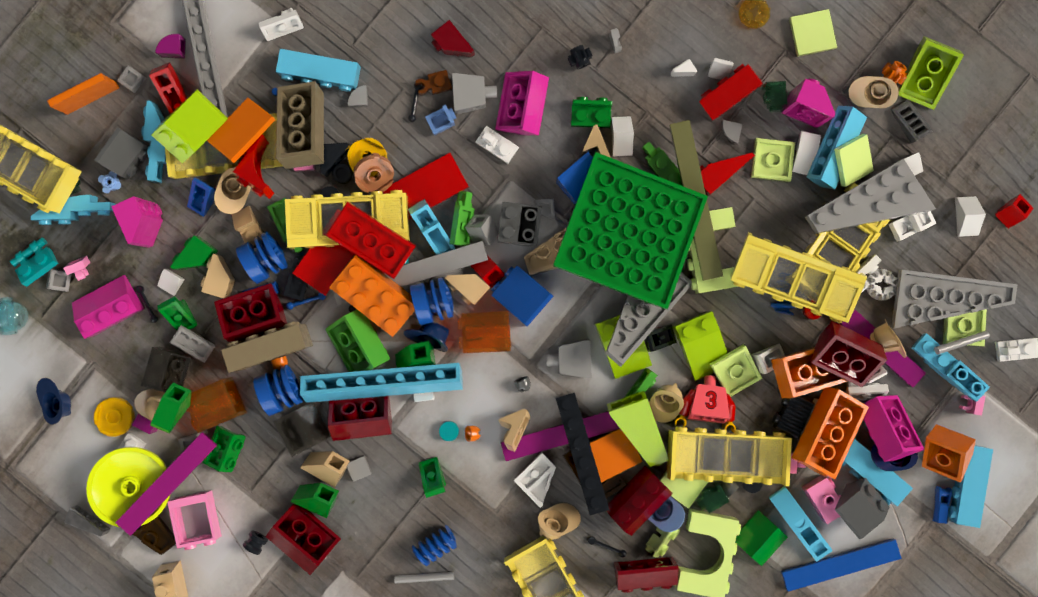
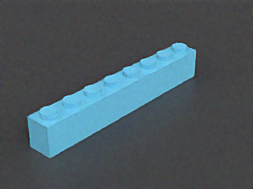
[300,363,463,403]

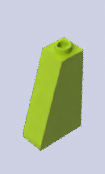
[607,391,669,467]

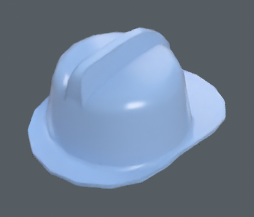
[648,496,685,532]

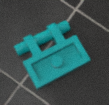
[10,237,59,287]

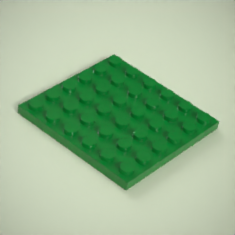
[553,152,708,310]

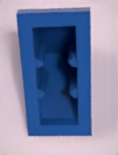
[187,178,216,217]

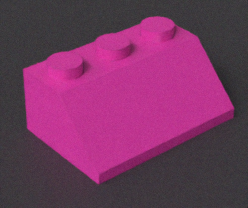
[495,71,549,136]
[781,78,835,128]
[111,196,163,248]
[72,275,144,339]
[863,395,925,462]

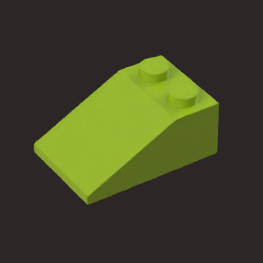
[898,36,964,110]
[151,89,228,163]
[672,311,727,381]
[594,315,652,379]

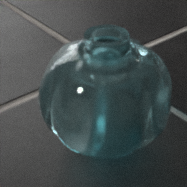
[0,297,28,335]

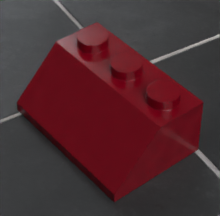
[214,283,287,343]
[811,321,887,387]
[328,396,392,441]
[607,466,673,536]
[265,504,341,575]
[614,556,679,593]

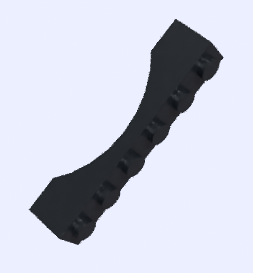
[556,392,609,516]

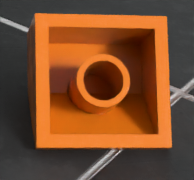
[922,424,976,483]

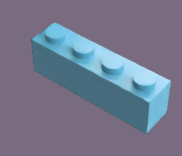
[276,49,361,92]
[807,105,867,189]
[842,439,913,507]
[948,445,993,528]

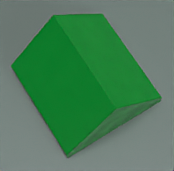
[735,510,788,566]

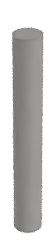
[934,331,990,355]
[394,572,454,584]

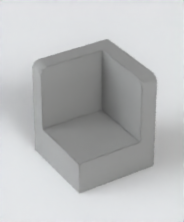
[465,215,499,246]

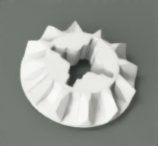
[866,269,897,301]

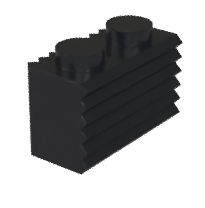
[772,396,815,439]

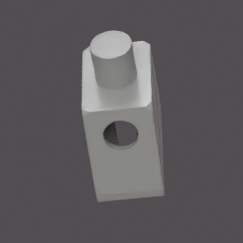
[452,73,497,114]
[547,340,592,378]

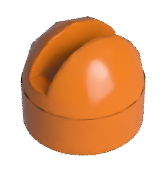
[271,356,288,370]
[465,426,481,442]

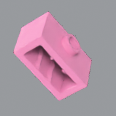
[802,475,841,524]

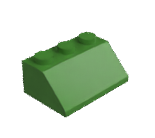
[325,310,390,372]

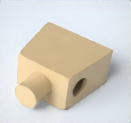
[152,560,188,597]

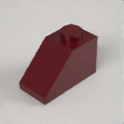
[431,20,475,57]

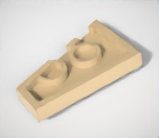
[524,227,567,276]

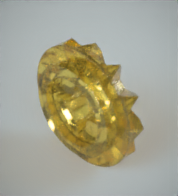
[739,0,770,29]

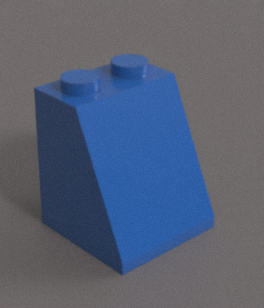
[556,152,593,205]
[491,265,554,326]

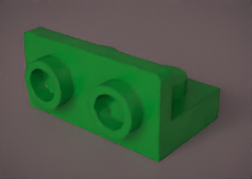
[571,97,612,128]
[202,426,246,472]

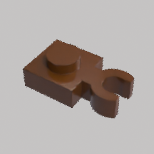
[415,70,452,95]

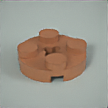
[353,153,394,193]

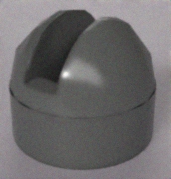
[514,376,531,392]
[722,481,739,498]

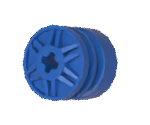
[236,232,288,284]
[410,277,454,326]
[253,365,303,416]

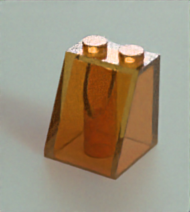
[458,311,511,353]
[186,377,247,433]

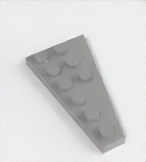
[805,159,936,234]
[891,270,1018,329]
[605,272,692,367]

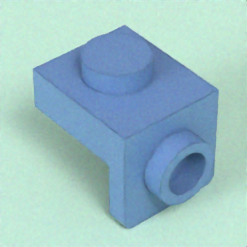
[425,104,456,136]

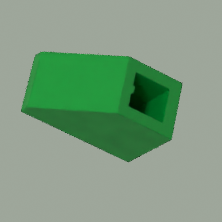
[170,235,218,270]
[395,341,436,368]
[151,383,191,433]
[291,483,339,518]

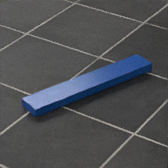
[781,538,902,592]

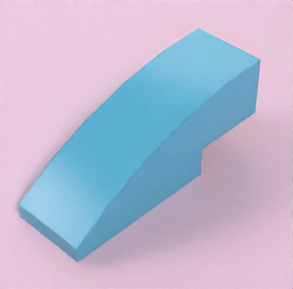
[408,199,456,255]

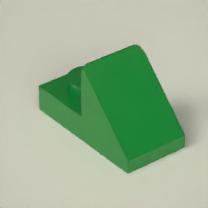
[157,296,197,330]
[419,457,446,498]

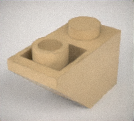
[201,254,235,299]
[445,274,490,305]
[301,451,350,488]

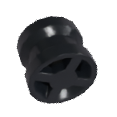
[243,530,268,555]

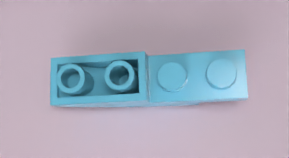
[141,101,167,183]
[31,195,115,225]
[911,333,990,402]
[769,486,833,562]

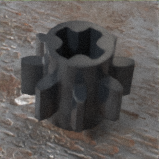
[567,45,593,70]

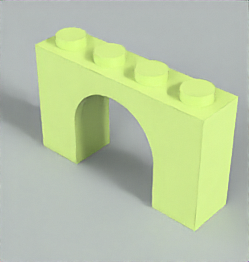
[687,207,739,294]
[674,508,741,597]

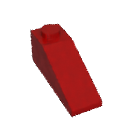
[149,62,187,114]
[700,153,755,196]

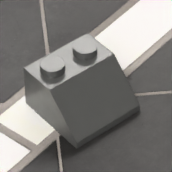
[94,128,149,179]
[835,478,890,539]

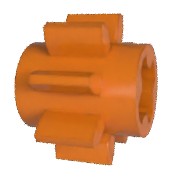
[882,61,907,85]

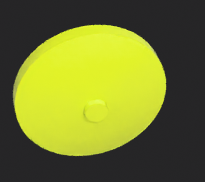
[86,447,171,527]

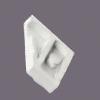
[514,453,556,508]

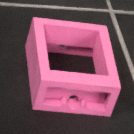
[167,490,222,550]

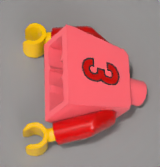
[674,375,736,432]

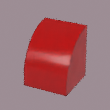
[995,194,1034,229]
[471,255,505,288]

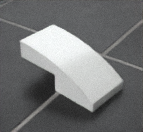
[792,131,821,175]
[888,211,936,242]

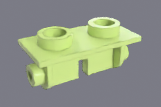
[645,527,680,557]

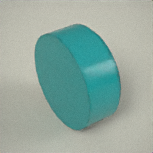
[439,421,459,441]

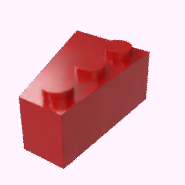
[699,64,764,120]

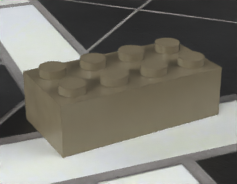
[276,81,324,169]
[221,322,313,373]

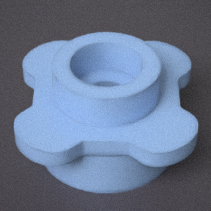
[98,171,121,194]

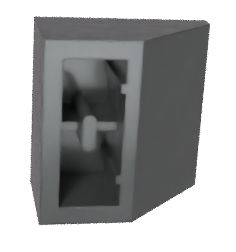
[498,202,542,246]

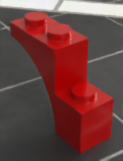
[232,134,274,199]

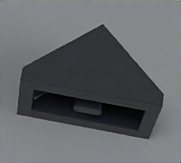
[320,143,351,177]
[644,324,677,352]

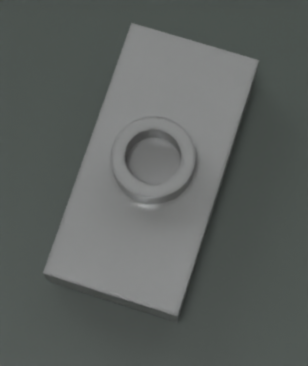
[170,325,216,363]

